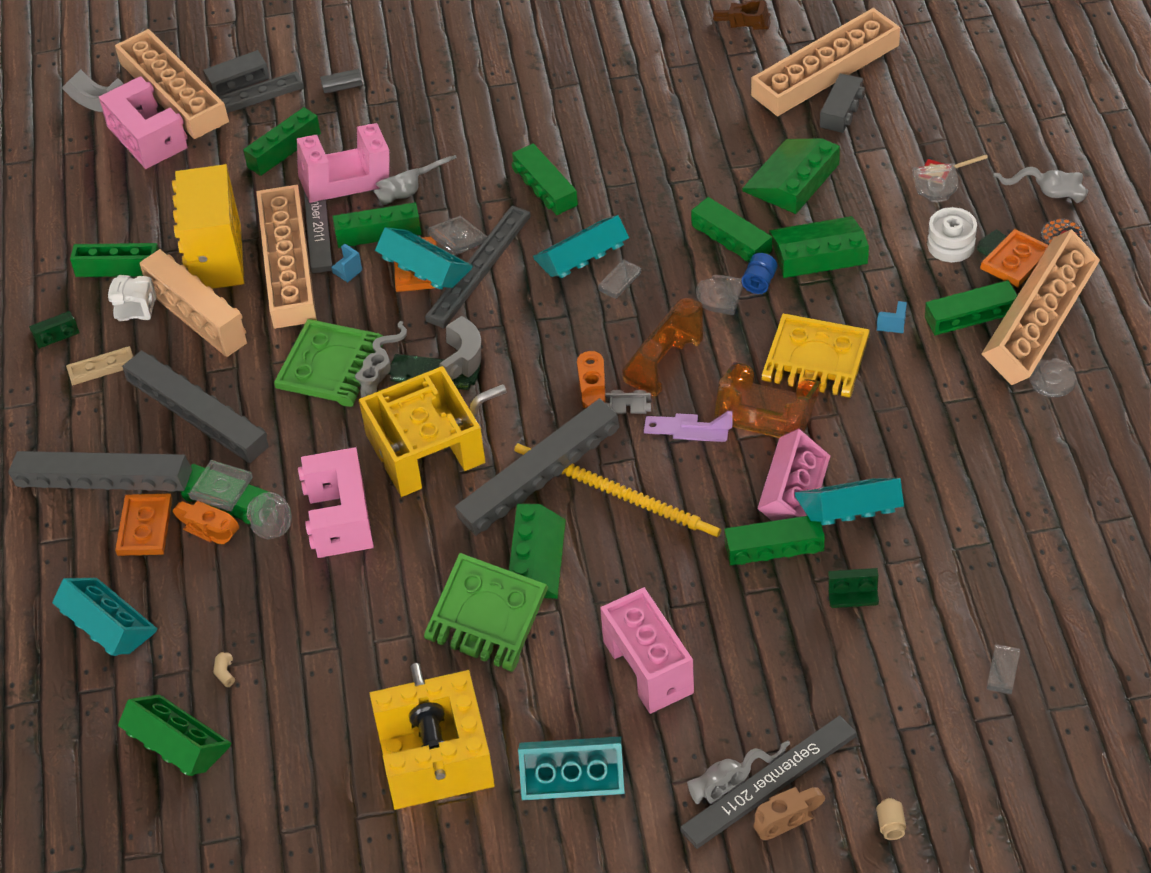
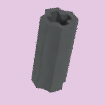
[320,69,363,94]

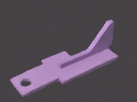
[644,411,733,442]

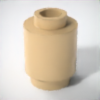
[876,798,906,840]

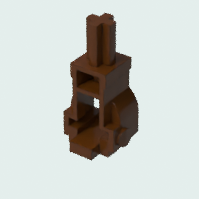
[713,0,771,30]

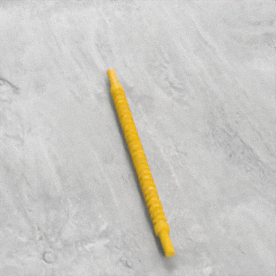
[514,443,721,537]

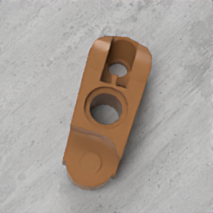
[754,787,825,840]

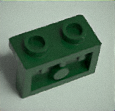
[29,311,80,349]
[828,568,879,608]

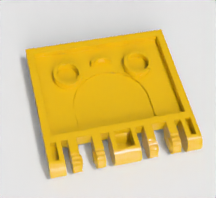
[762,313,870,398]

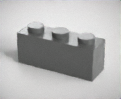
[203,50,270,97]
[820,73,865,133]

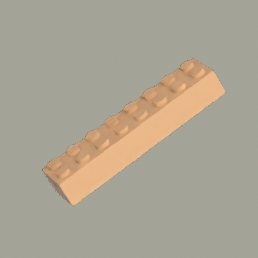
[751,8,900,116]
[115,29,229,139]
[256,185,317,329]
[982,229,1100,385]

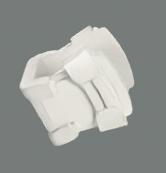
[108,275,156,321]

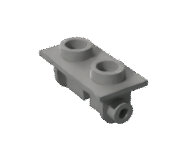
[605,390,652,414]

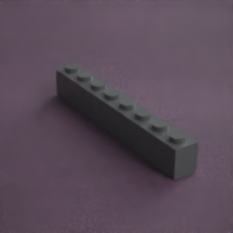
[122,350,269,464]
[455,398,620,536]
[8,451,192,491]

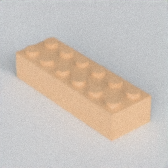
[139,249,247,357]

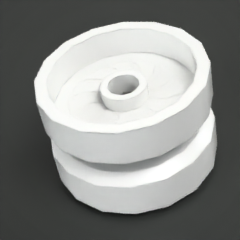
[927,207,977,263]

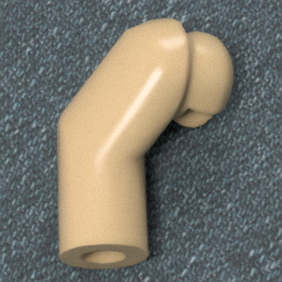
[213,652,235,687]

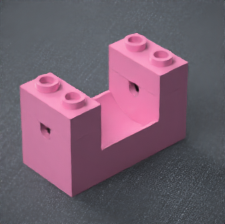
[99,76,188,169]
[297,123,389,203]
[298,447,374,558]
[600,587,694,714]

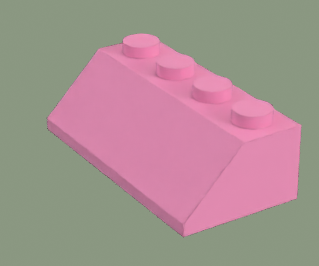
[757,429,830,521]

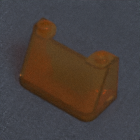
[622,298,703,397]
[715,362,821,438]

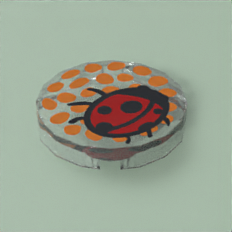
[1040,219,1085,245]

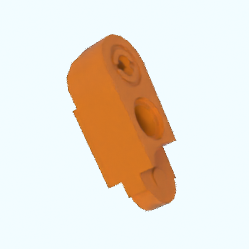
[577,351,606,409]
[173,501,239,544]

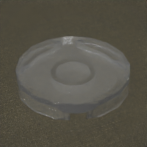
[1030,358,1076,397]
[247,492,292,539]

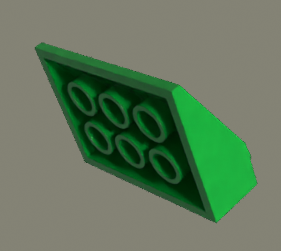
[742,138,840,214]
[769,216,869,278]

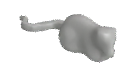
[374,155,457,206]
[993,167,1088,203]
[355,321,407,398]
[687,740,790,804]

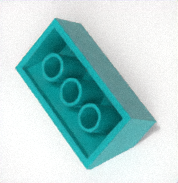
[533,215,629,278]
[375,227,473,290]
[795,478,904,525]
[52,578,158,656]
[518,737,625,800]

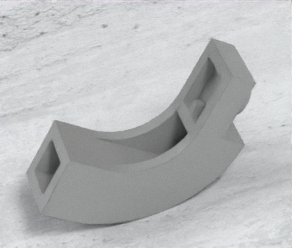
[62,69,124,112]
[440,316,481,380]

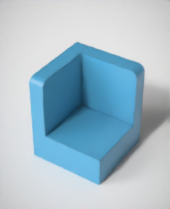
[331,244,362,283]
[877,301,907,333]

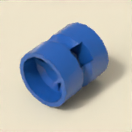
[741,253,778,294]

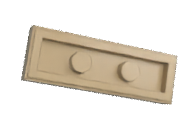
[66,346,133,386]

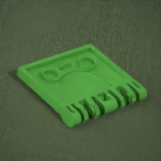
[274,319,383,407]
[424,553,548,672]

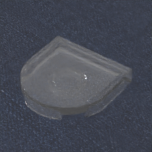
[912,163,958,202]
[696,275,743,315]

